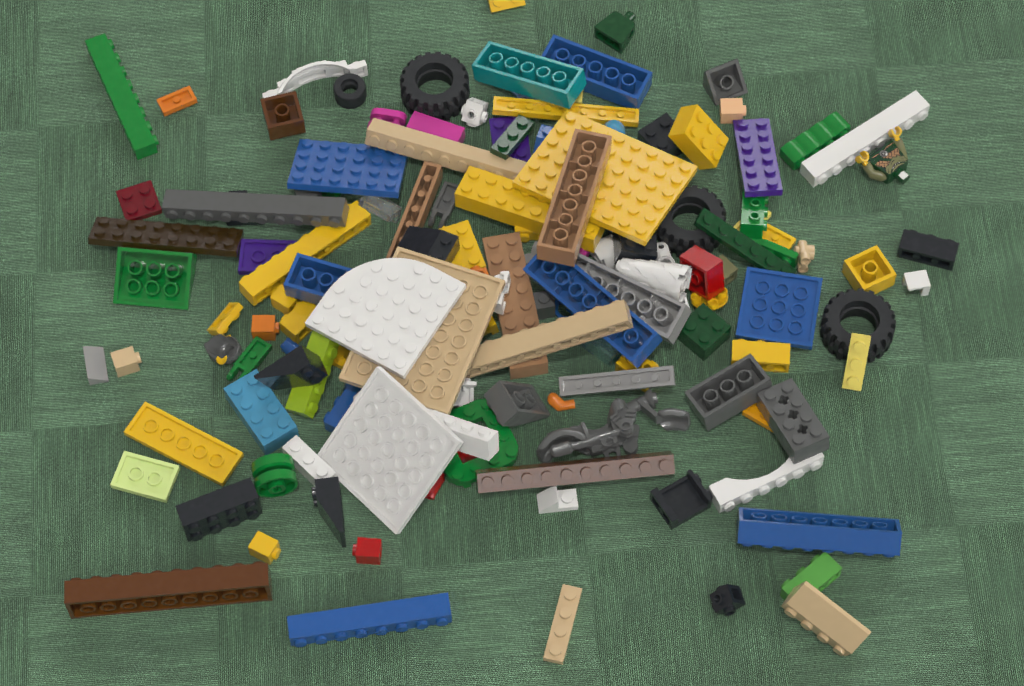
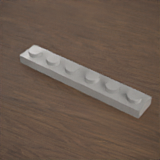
[559,365,676,397]

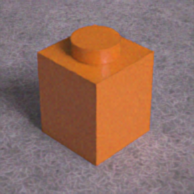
[251,315,280,341]

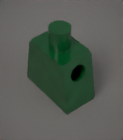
[594,11,636,54]

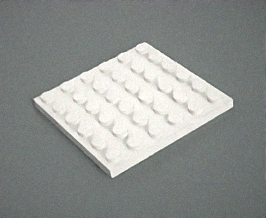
[317,366,464,534]

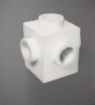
[461,97,489,127]

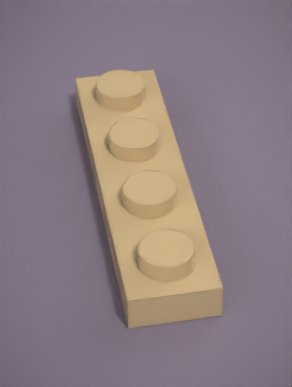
[543,584,582,665]

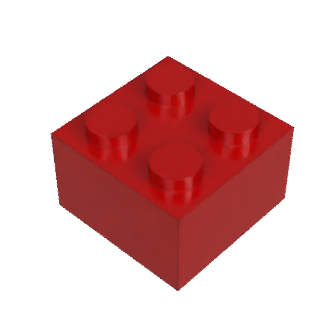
[679,245,725,301]

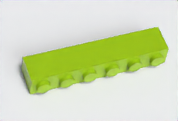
[285,330,339,419]

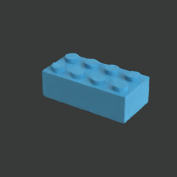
[223,369,299,455]

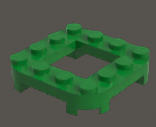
[443,398,518,488]

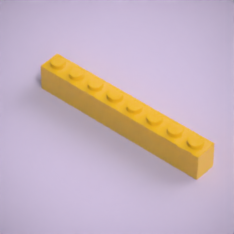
[239,200,371,306]

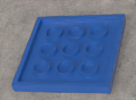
[735,267,823,350]

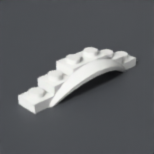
[262,60,368,98]

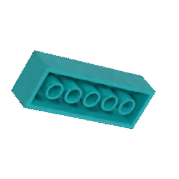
[471,41,587,109]

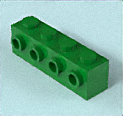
[740,186,769,239]

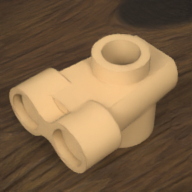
[794,240,815,273]

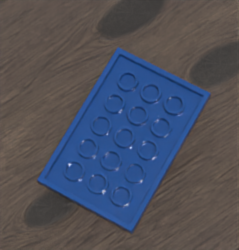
[287,139,408,198]

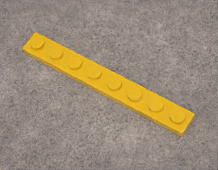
[492,96,639,127]

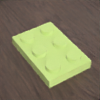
[110,451,180,503]

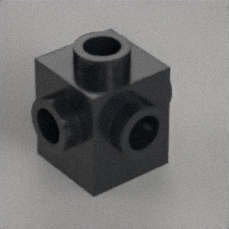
[709,584,745,616]

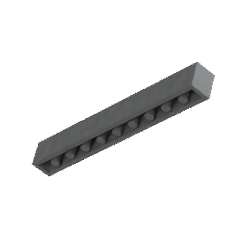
[161,189,349,228]

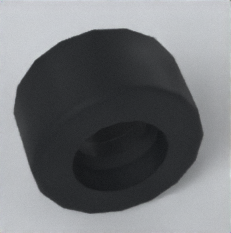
[333,73,367,109]

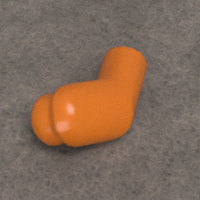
[547,393,575,411]

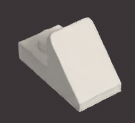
[537,486,578,514]

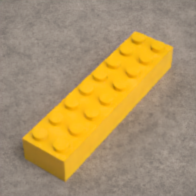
[454,165,605,253]

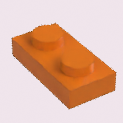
[156,85,198,117]

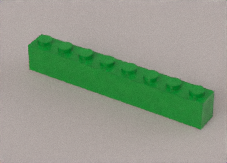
[85,33,159,160]

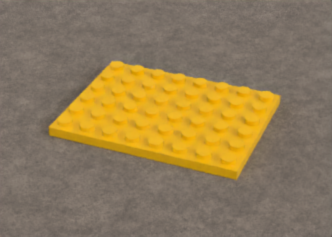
[512,109,698,246]

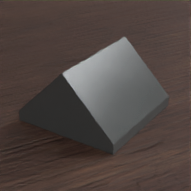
[703,58,748,105]

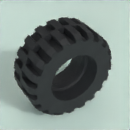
[400,52,470,121]
[656,185,726,257]
[820,288,896,363]

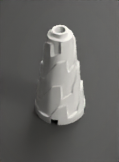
[615,257,692,302]

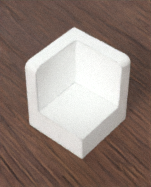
[902,270,931,296]

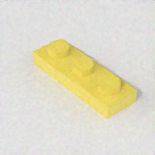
[842,333,871,391]

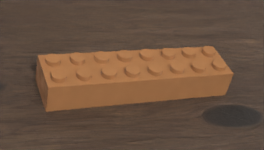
[537,128,612,267]
[482,232,548,380]

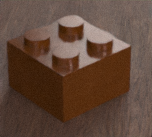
[260,91,306,140]

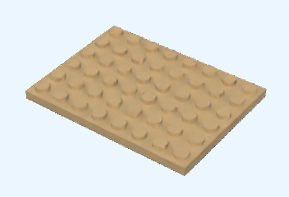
[339,246,505,415]

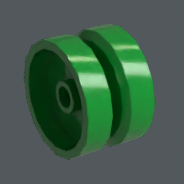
[250,453,298,498]

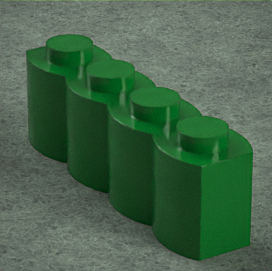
[779,111,851,171]

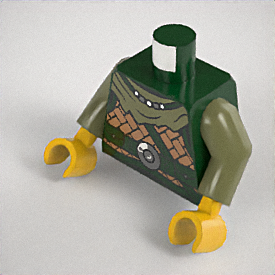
[855,126,910,184]

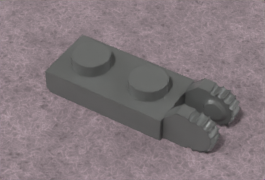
[428,181,459,229]

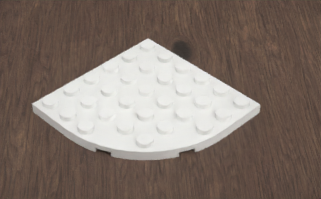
[305,258,466,379]

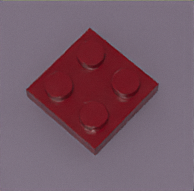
[116,180,163,220]

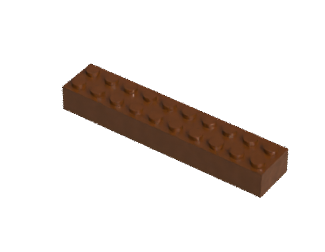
[64,561,273,619]

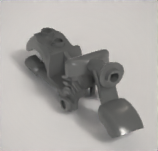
[536,388,691,463]

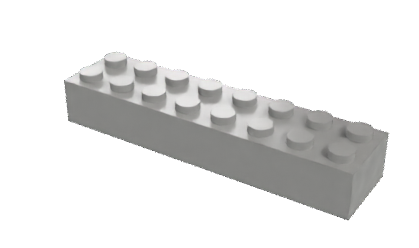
[575,253,692,345]

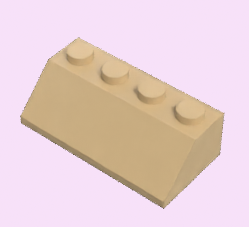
[781,581,871,657]

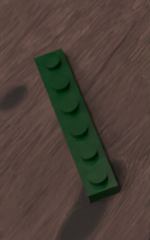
[693,208,797,274]

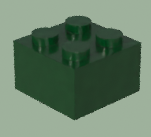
[677,303,731,361]

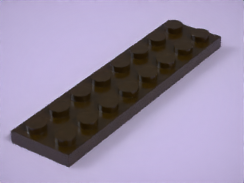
[88,217,244,257]

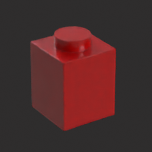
[352,537,383,565]

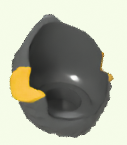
[204,334,242,365]

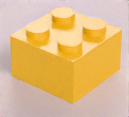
[842,245,897,295]

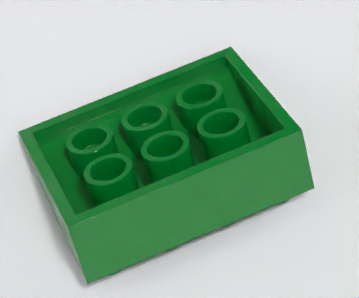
[113,247,197,310]

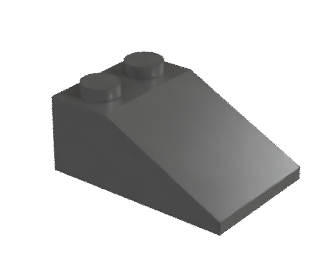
[484,380,550,427]

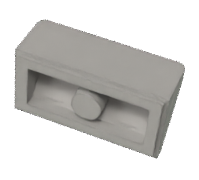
[83,346,109,385]

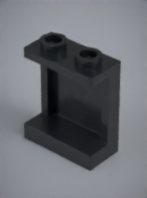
[650,469,713,530]

